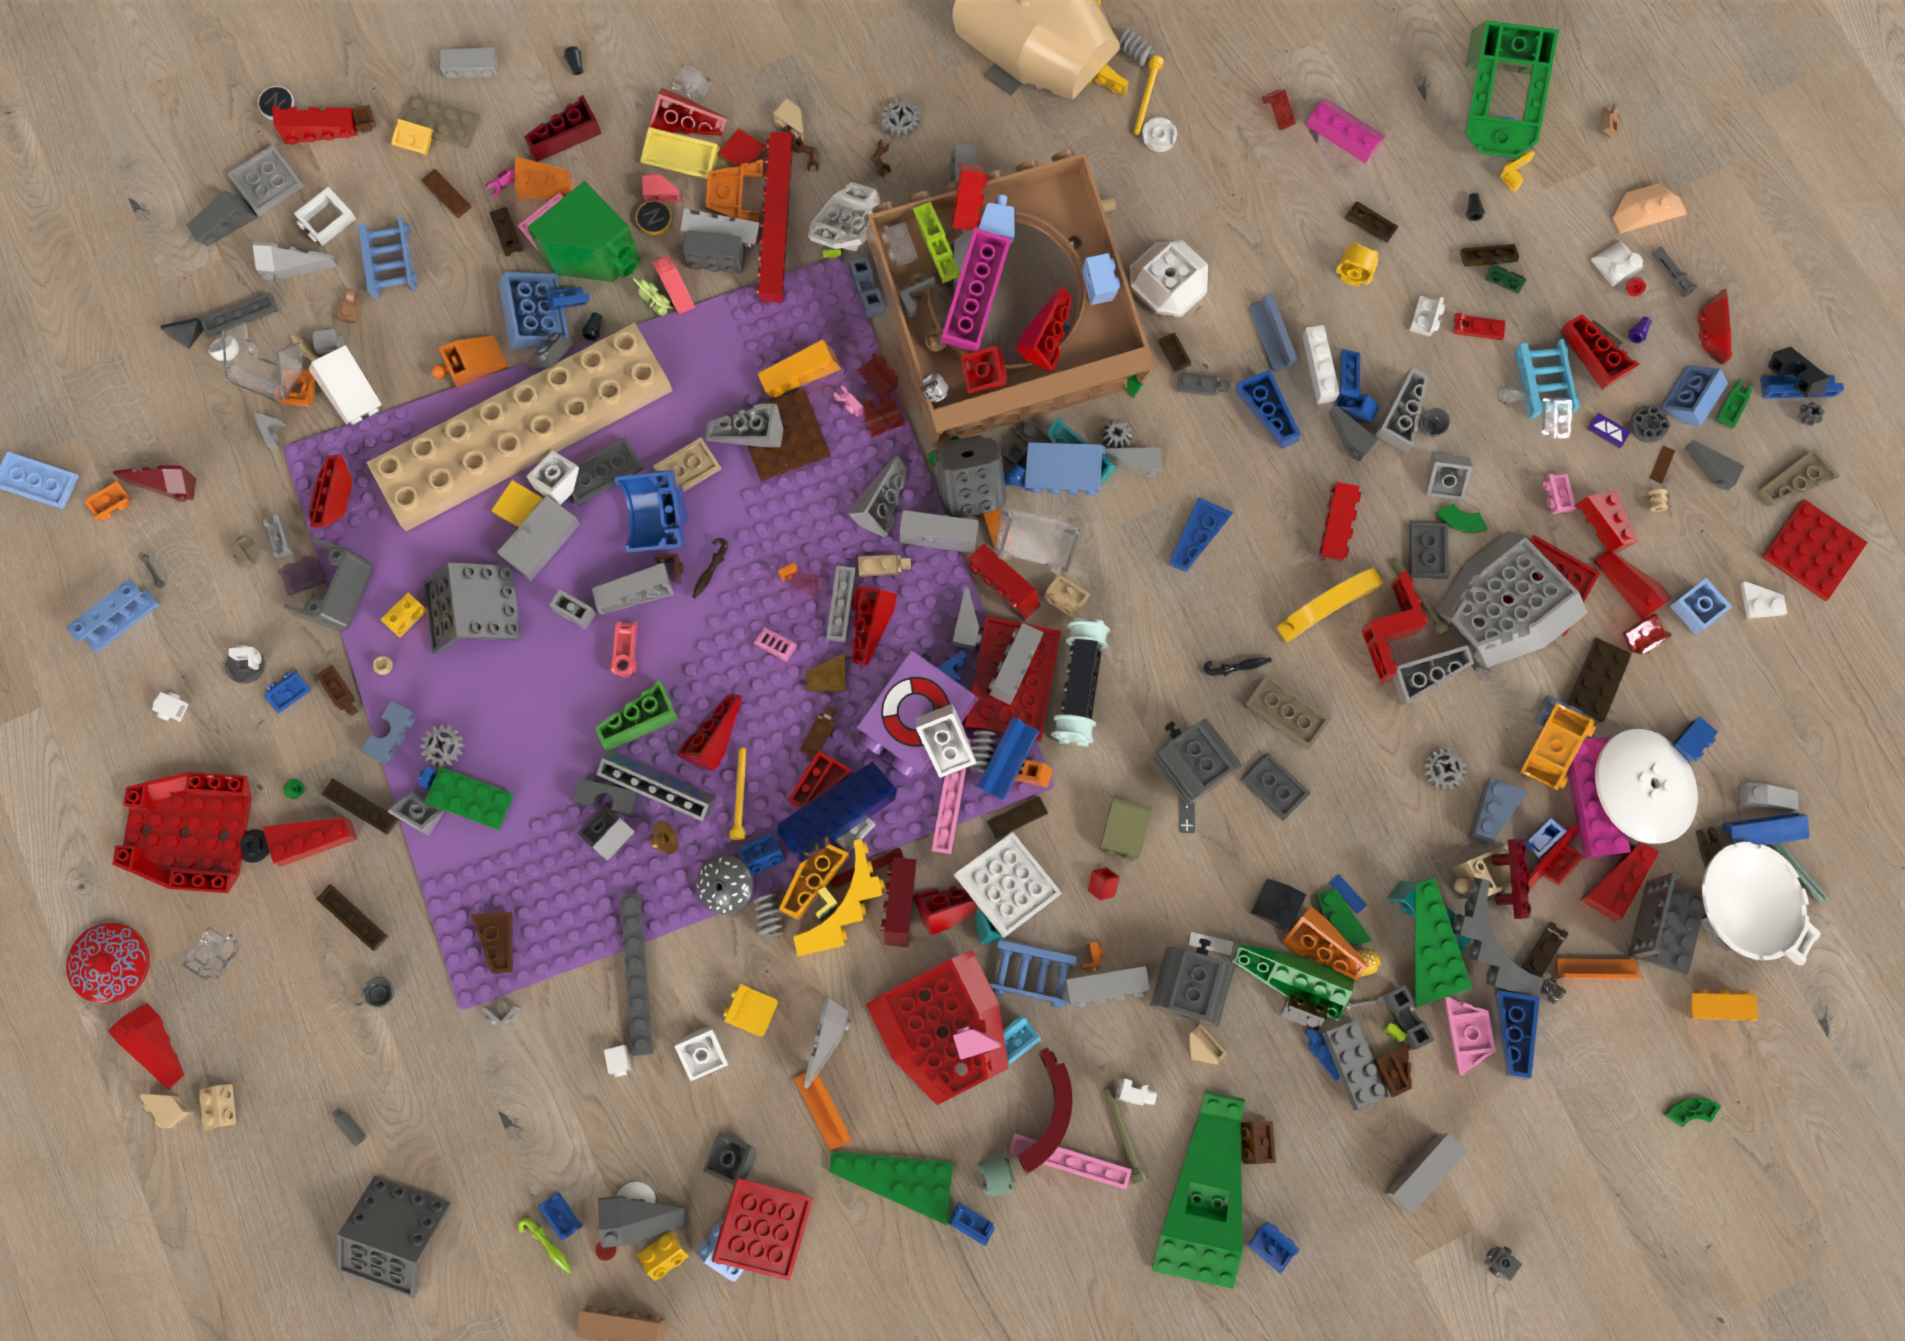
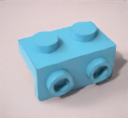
[1003,1015,1041,1065]

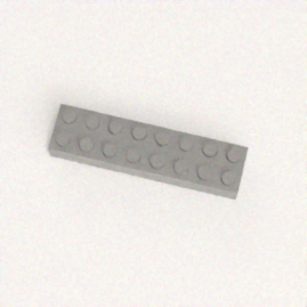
[949,144,977,293]

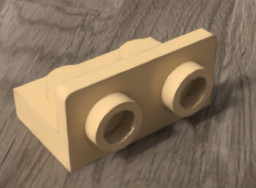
[1043,574,1091,618]

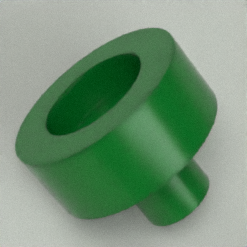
[283,778,305,799]

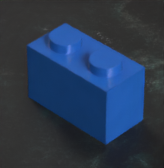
[1673,717,1718,763]

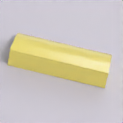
[640,128,720,179]

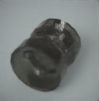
[1540,976,1567,1004]

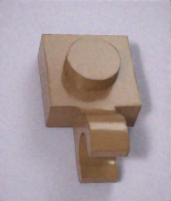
[1602,104,1619,138]
[336,288,361,324]

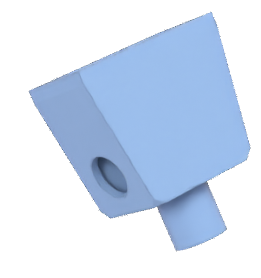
[979,195,1014,243]

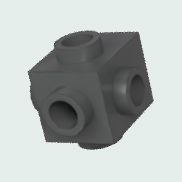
[1485,1246,1522,1281]

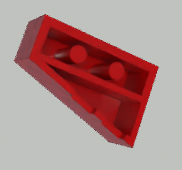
[1574,490,1638,553]
[787,750,853,814]

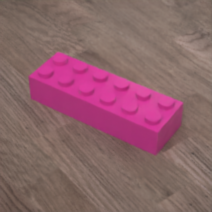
[941,228,1011,352]
[1567,737,1631,860]

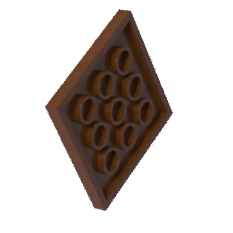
[735,389,831,482]

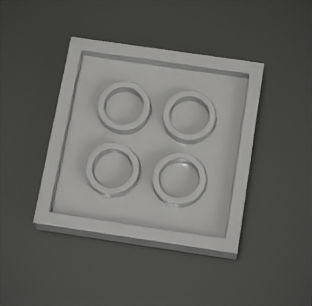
[228,145,304,216]

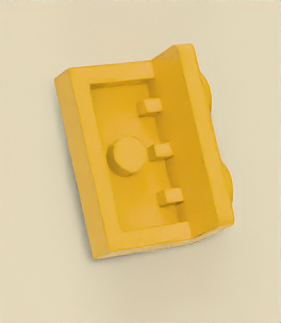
[637,1230,689,1281]

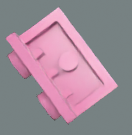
[1543,473,1576,514]

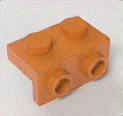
[84,481,132,521]

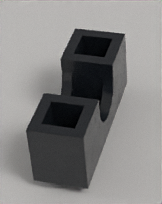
[1768,346,1830,398]

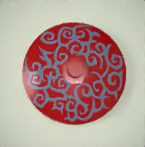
[66,923,150,1004]

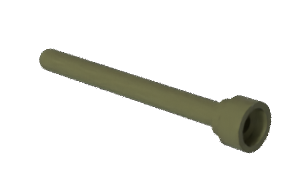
[1391,558,1452,637]
[1104,1087,1149,1184]

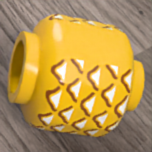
[1356,948,1380,977]

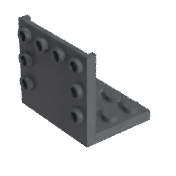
[423,562,521,654]
[1628,872,1705,975]
[337,1176,450,1298]

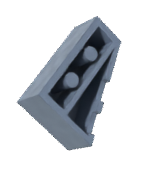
[1469,778,1528,843]

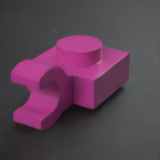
[485,167,515,197]

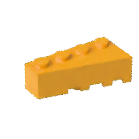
[758,340,842,398]

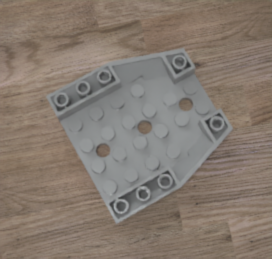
[1436,531,1588,668]

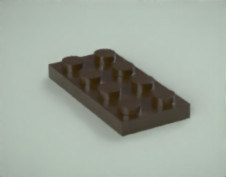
[1568,637,1632,722]

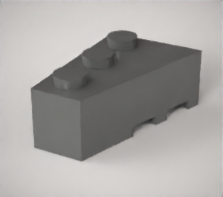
[186,190,258,246]

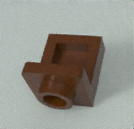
[352,105,377,133]

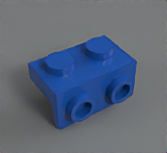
[1248,1222,1300,1274]

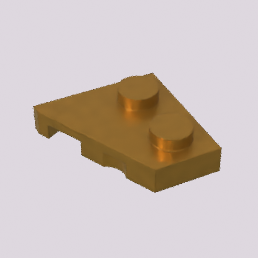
[807,654,846,692]

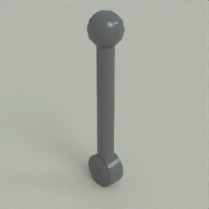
[141,554,165,588]

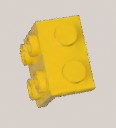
[723,984,778,1037]

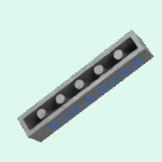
[596,751,716,821]

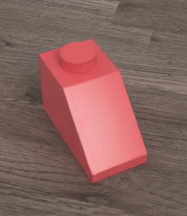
[642,173,681,203]

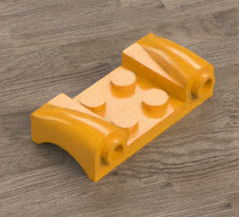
[1521,703,1596,790]

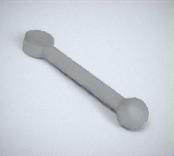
[1345,996,1385,1010]

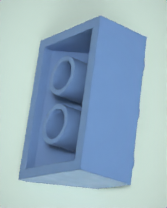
[1661,365,1728,426]

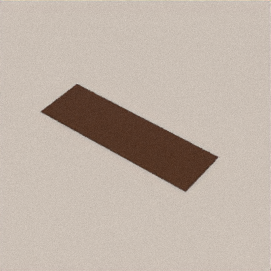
[1650,445,1675,484]

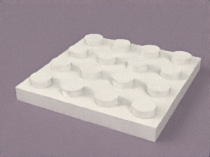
[954,832,1062,938]

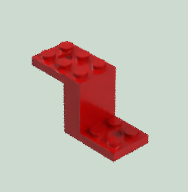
[1361,571,1427,684]

